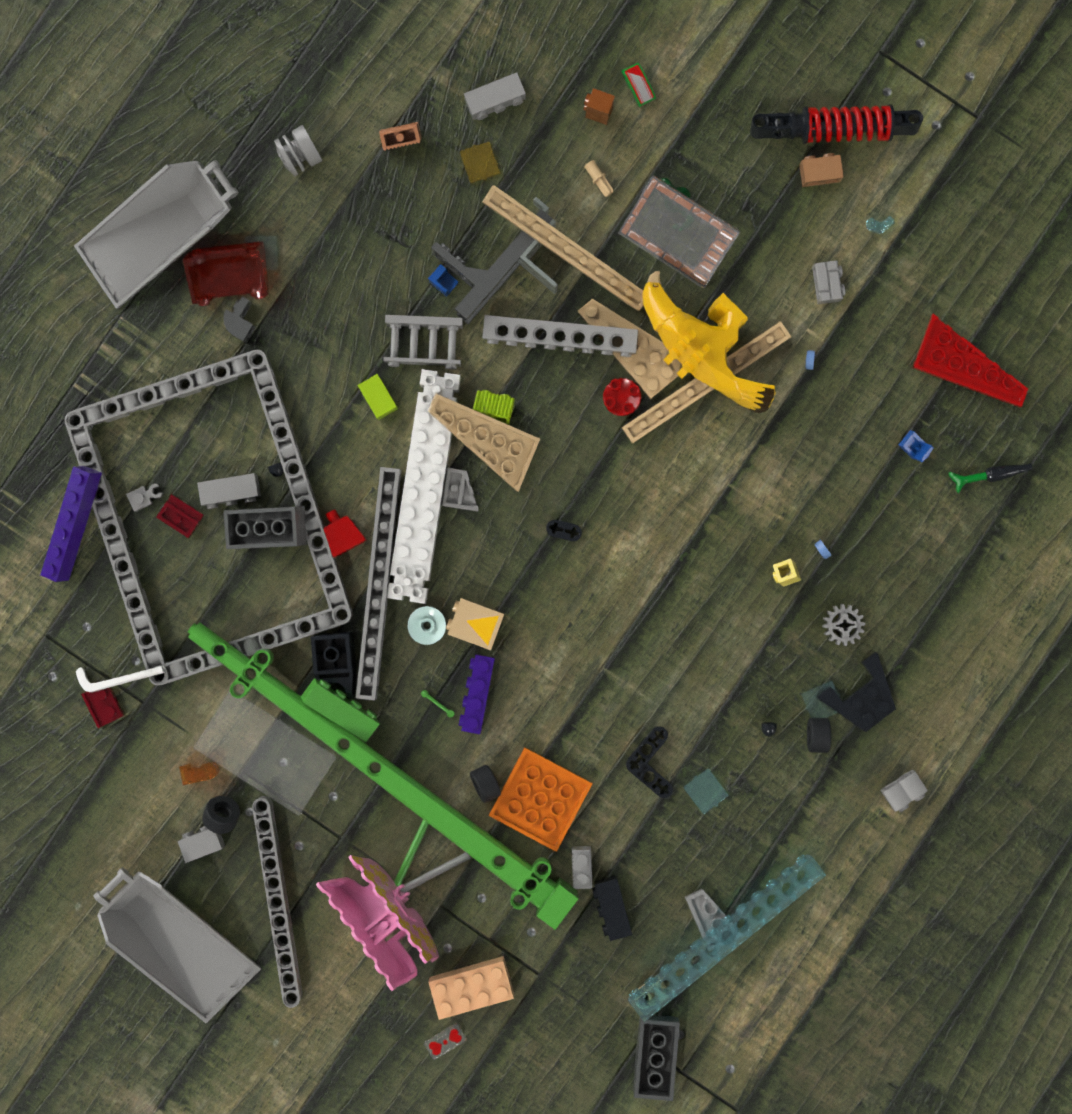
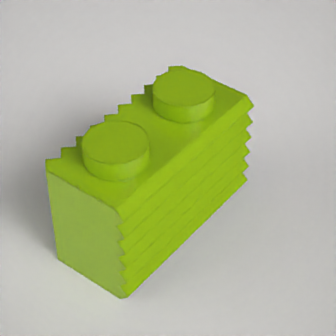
[473,390,515,425]

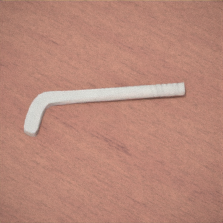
[76,665,165,692]

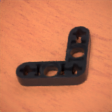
[626,726,673,798]

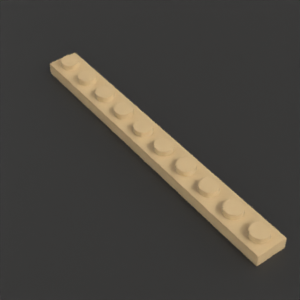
[482,185,643,311]
[622,321,791,444]

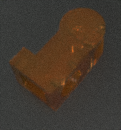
[179,761,219,785]

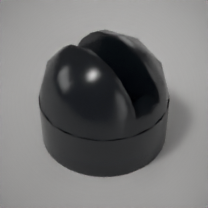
[268,462,284,477]
[761,722,777,737]

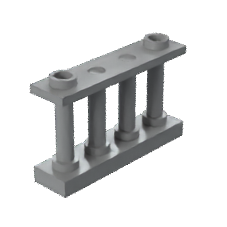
[383,315,463,370]

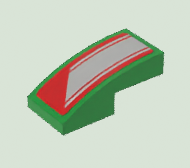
[621,62,656,107]

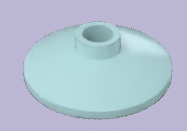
[408,606,446,645]

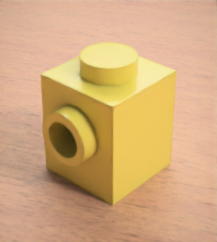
[773,558,801,587]

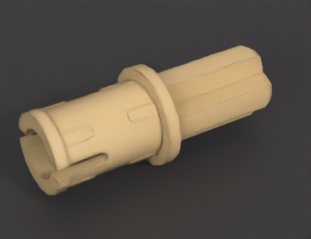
[584,160,614,197]

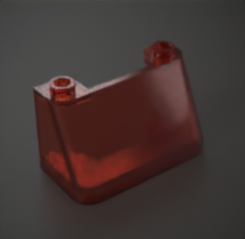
[183,241,269,306]

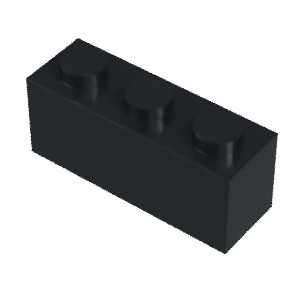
[592,876,632,941]

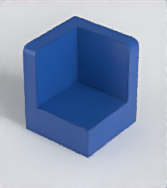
[428,264,458,297]

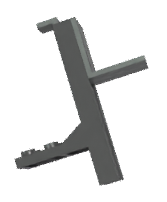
[431,197,558,325]

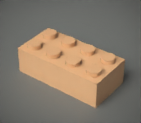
[428,956,514,1020]

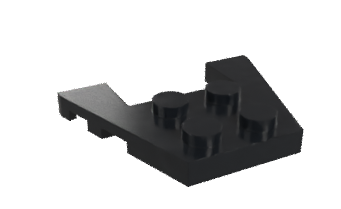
[816,652,896,732]

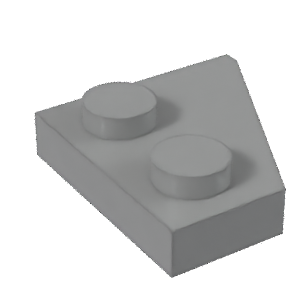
[441,468,478,512]

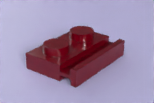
[156,494,204,538]
[81,687,125,728]

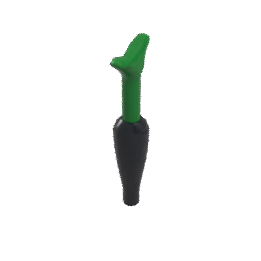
[949,463,1032,493]

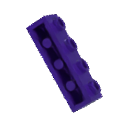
[459,654,495,734]

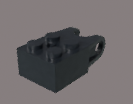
[310,631,356,699]

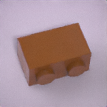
[583,88,615,125]

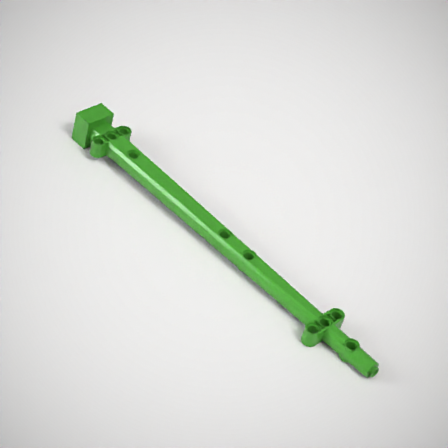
[188,623,579,930]

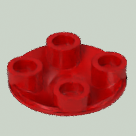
[603,378,641,416]

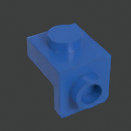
[899,430,934,462]

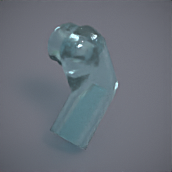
[866,216,895,234]

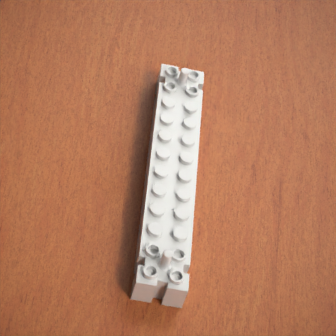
[387,369,461,604]

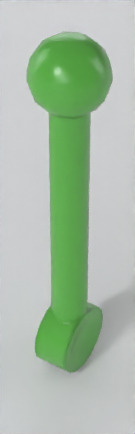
[421,690,454,718]

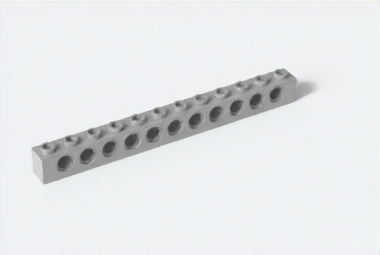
[356,467,402,700]

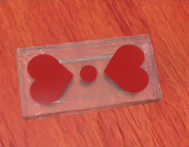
[424,1022,467,1060]

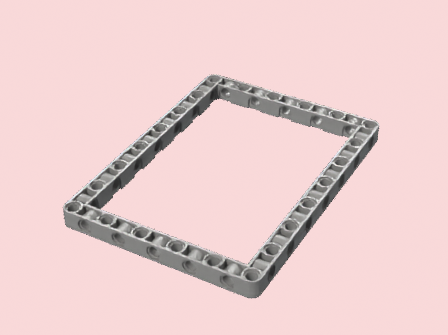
[65,350,353,686]

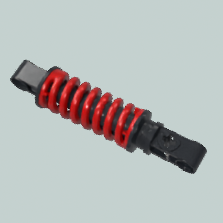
[750,104,923,144]

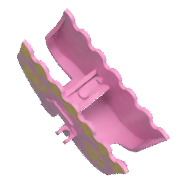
[316,855,439,991]

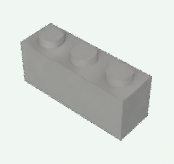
[464,72,526,120]
[197,473,261,509]

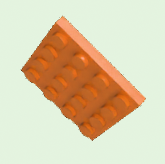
[489,747,593,852]

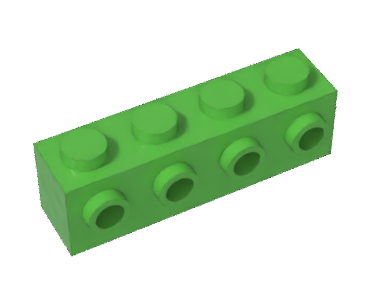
[301,678,379,742]

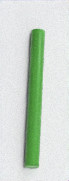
[394,820,429,887]

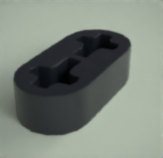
[546,520,582,542]

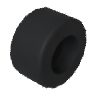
[807,718,831,753]
[470,765,501,803]
[202,796,240,834]

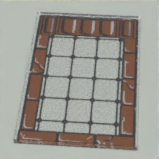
[618,175,741,289]

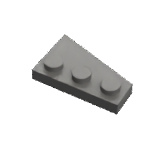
[685,889,743,951]

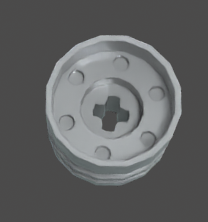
[274,125,322,177]

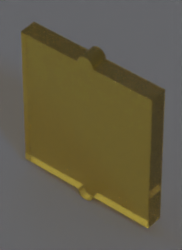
[460,142,500,184]

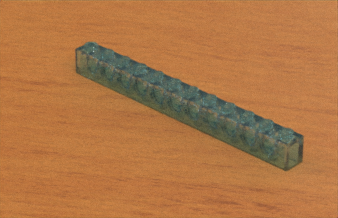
[627,854,826,1022]

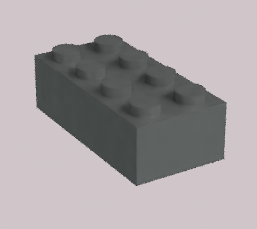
[224,506,307,549]
[633,1013,680,1101]

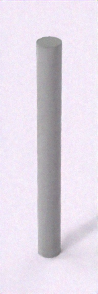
[401,852,471,893]

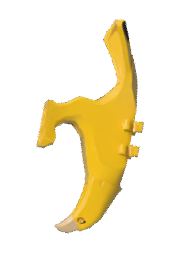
[642,271,776,413]

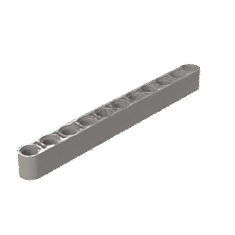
[252,796,303,1008]

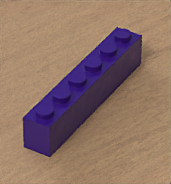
[40,466,102,582]

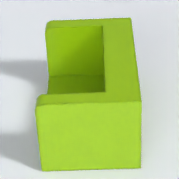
[358,374,398,420]

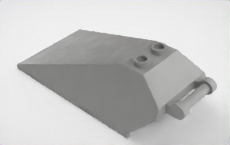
[74,160,239,309]
[93,867,261,1023]

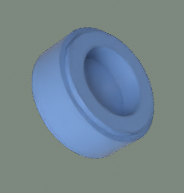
[805,350,815,370]
[815,540,831,559]

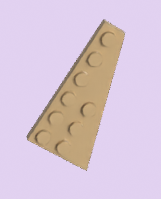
[578,299,683,399]
[428,394,540,492]

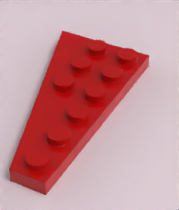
[912,313,1028,408]

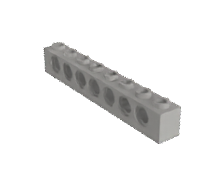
[483,315,639,357]

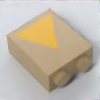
[446,598,504,650]

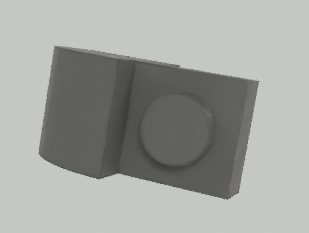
[224,296,256,344]

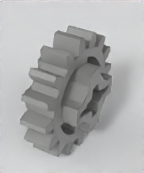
[822,604,865,646]

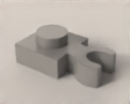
[126,484,164,512]

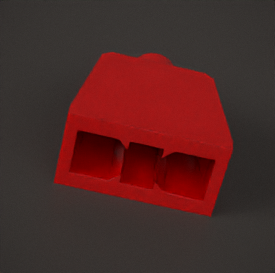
[323,509,368,558]

